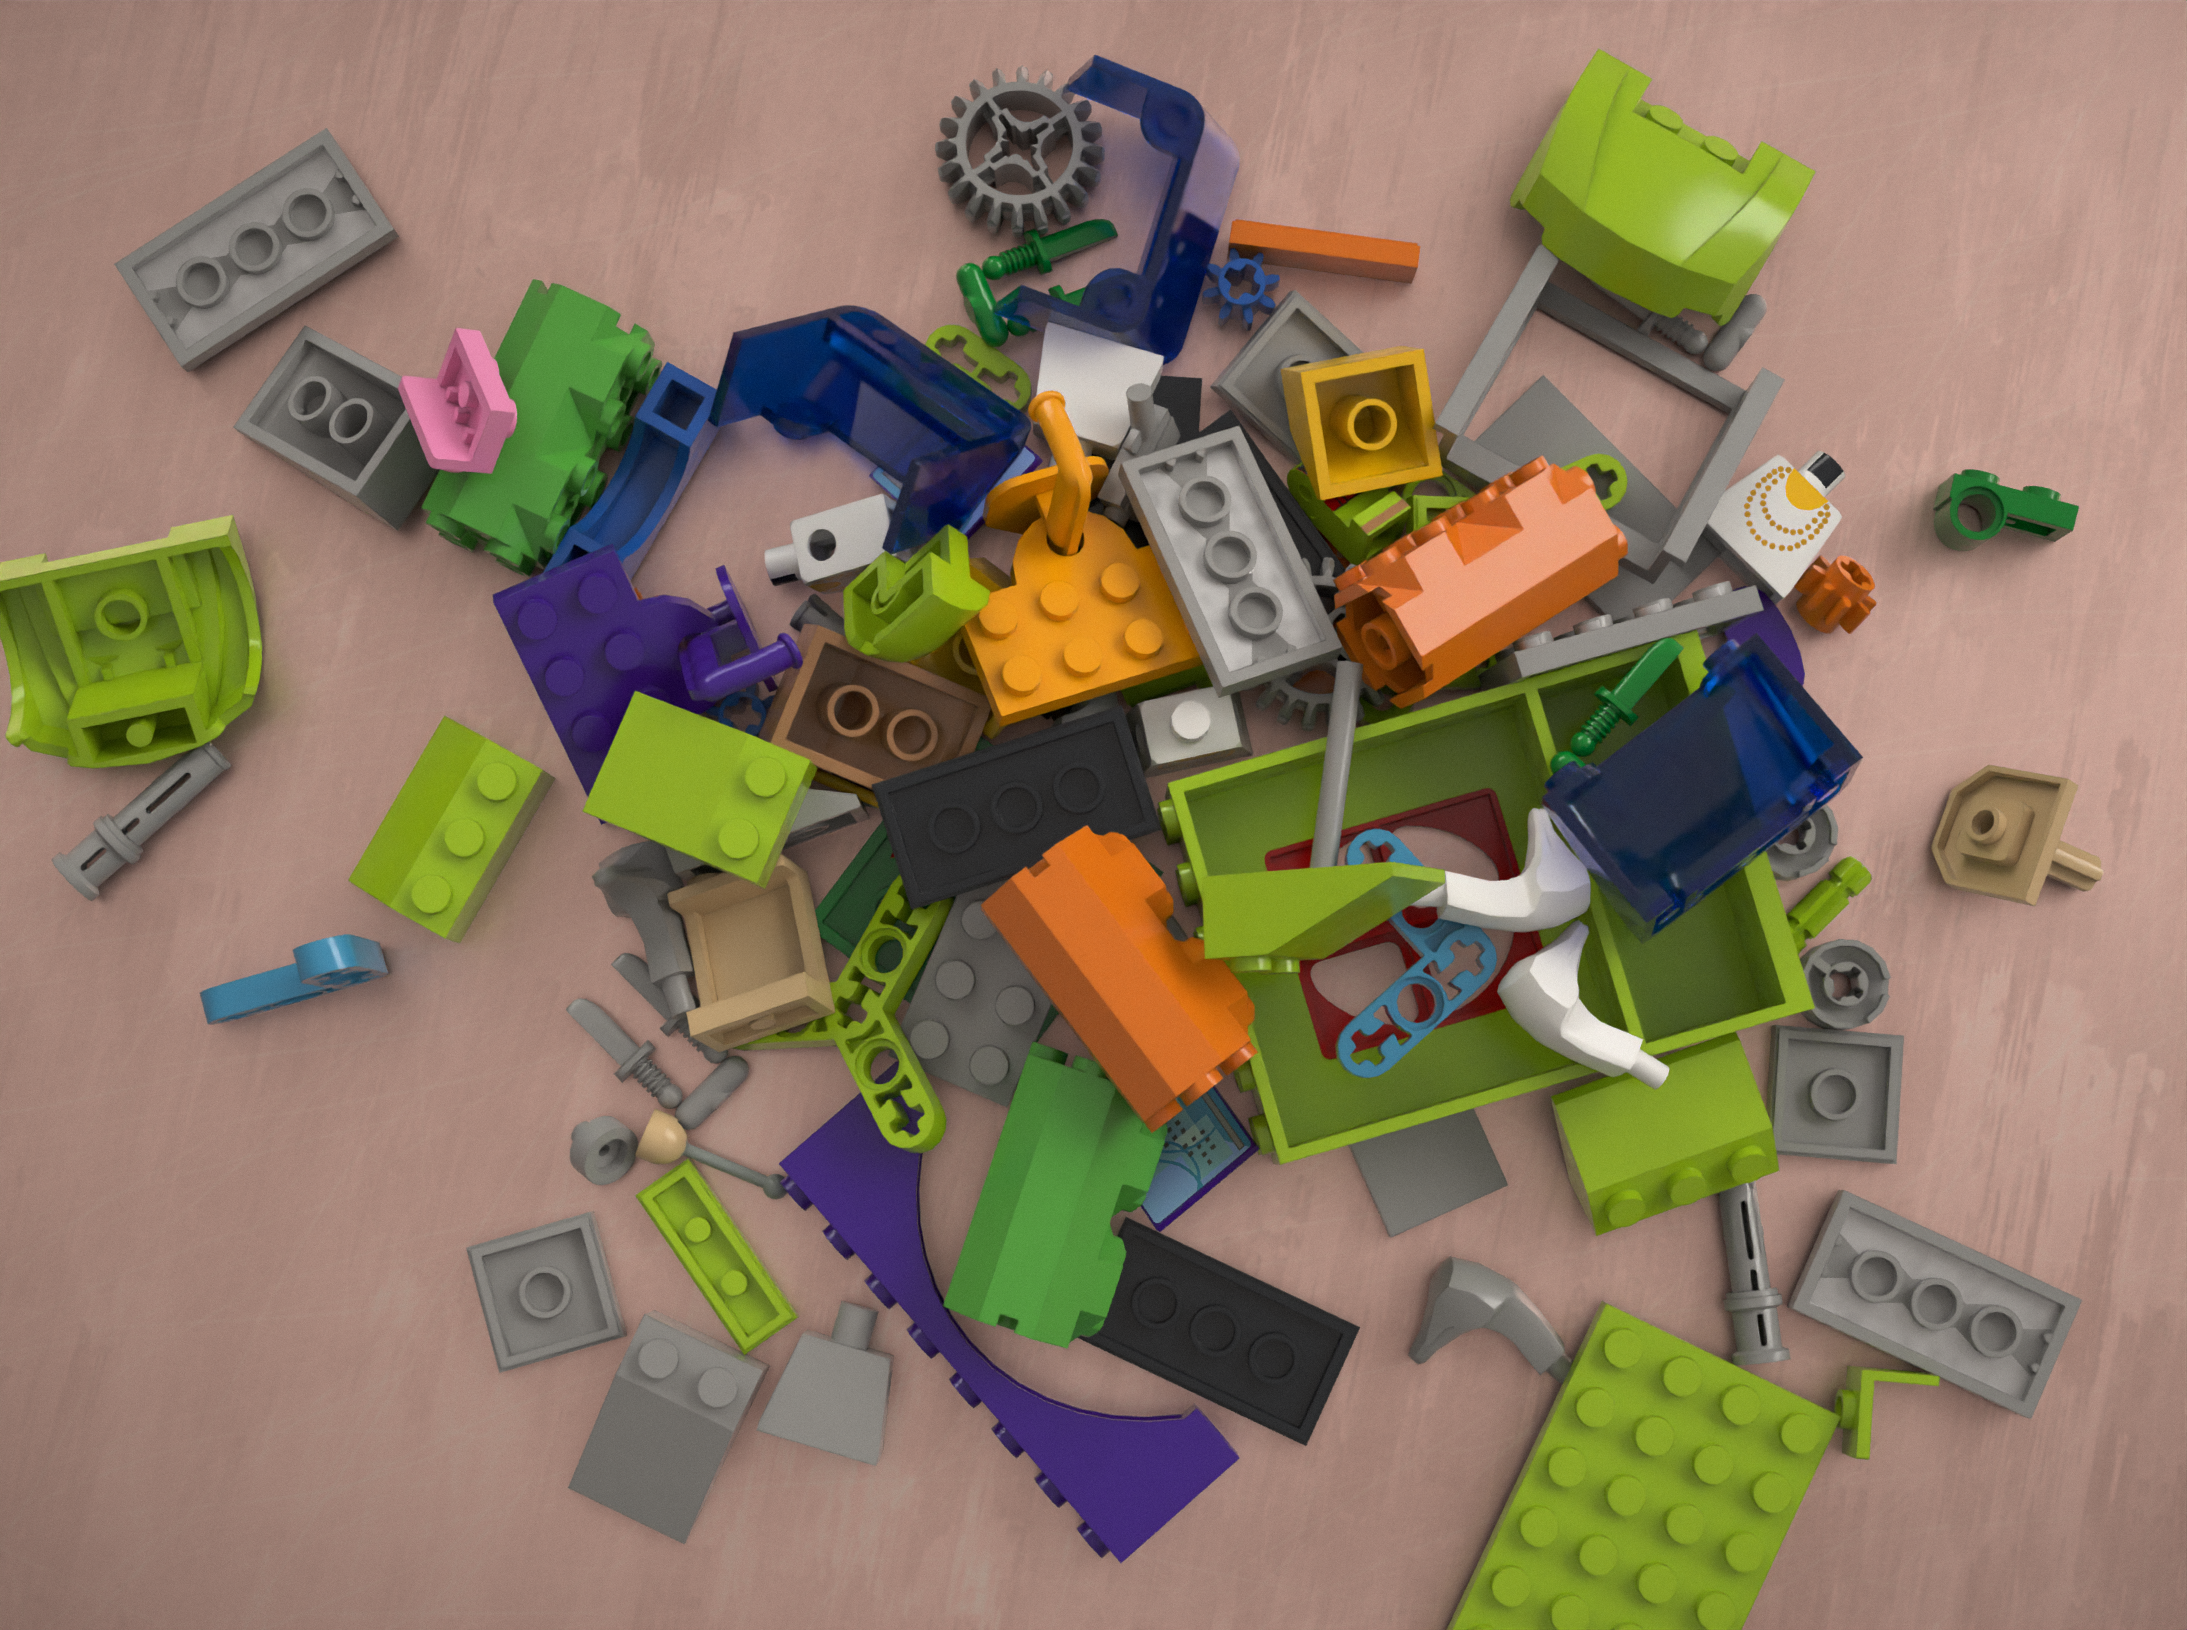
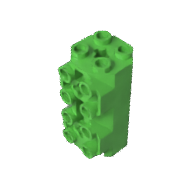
[421,279,662,578]
[943,1041,1168,1349]

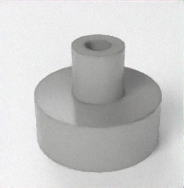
[570,1116,638,1185]

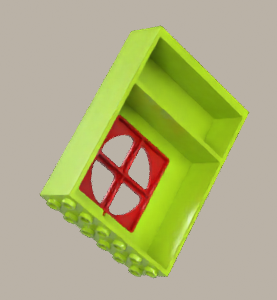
[1157,630,1815,1165]

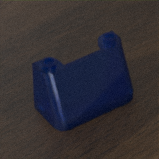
[1541,633,1863,944]

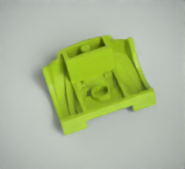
[1510,48,1816,326]
[0,515,262,768]

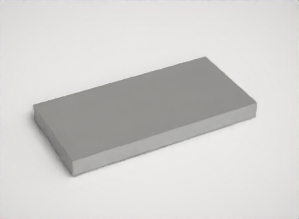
[1466,375,1721,621]

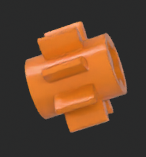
[1794,555,1877,634]

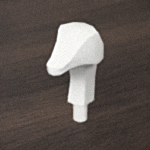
[1411,808,1591,933]
[1497,920,1669,1090]

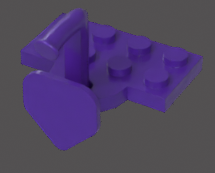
[493,543,803,825]

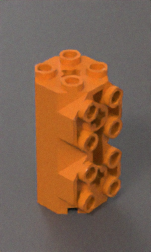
[1333,455,1628,709]
[981,825,1258,1133]

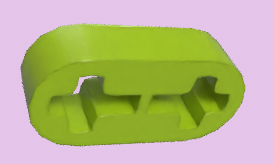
[924,325,1032,422]

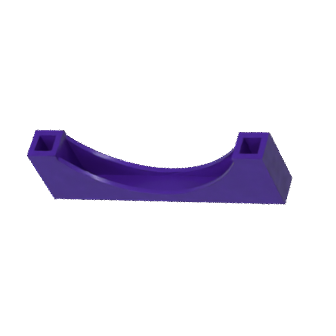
[779,1061,1240,1563]

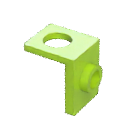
[1834,1365,1940,1460]

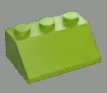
[348,715,556,943]
[1551,1032,1780,1236]

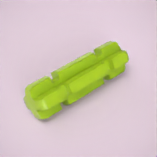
[1786,856,1872,954]

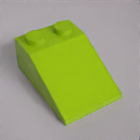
[582,691,817,889]
[1202,862,1445,975]

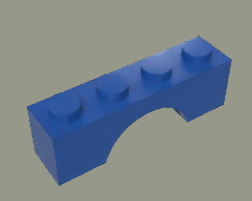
[543,362,731,581]

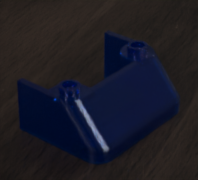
[994,55,1240,366]
[708,305,1031,555]

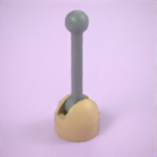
[635,1109,787,1200]

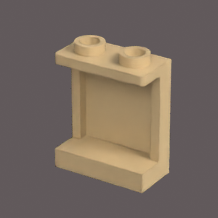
[667,854,835,1052]

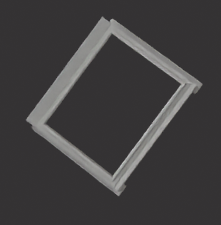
[1433,244,1785,584]

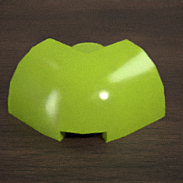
[843,524,990,663]

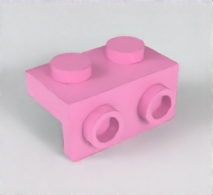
[398,328,517,474]

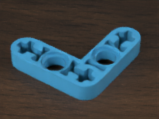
[1335,829,1497,1078]
[200,934,388,1025]

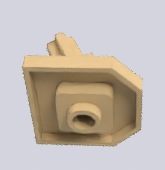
[1931,764,2103,907]

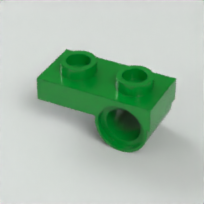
[1933,469,2079,551]

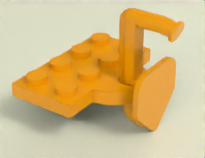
[960,390,1204,727]

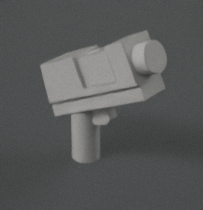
[1097,383,1181,529]

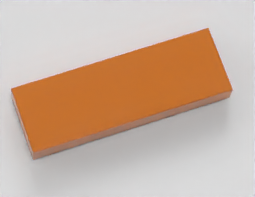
[1227,219,1421,284]

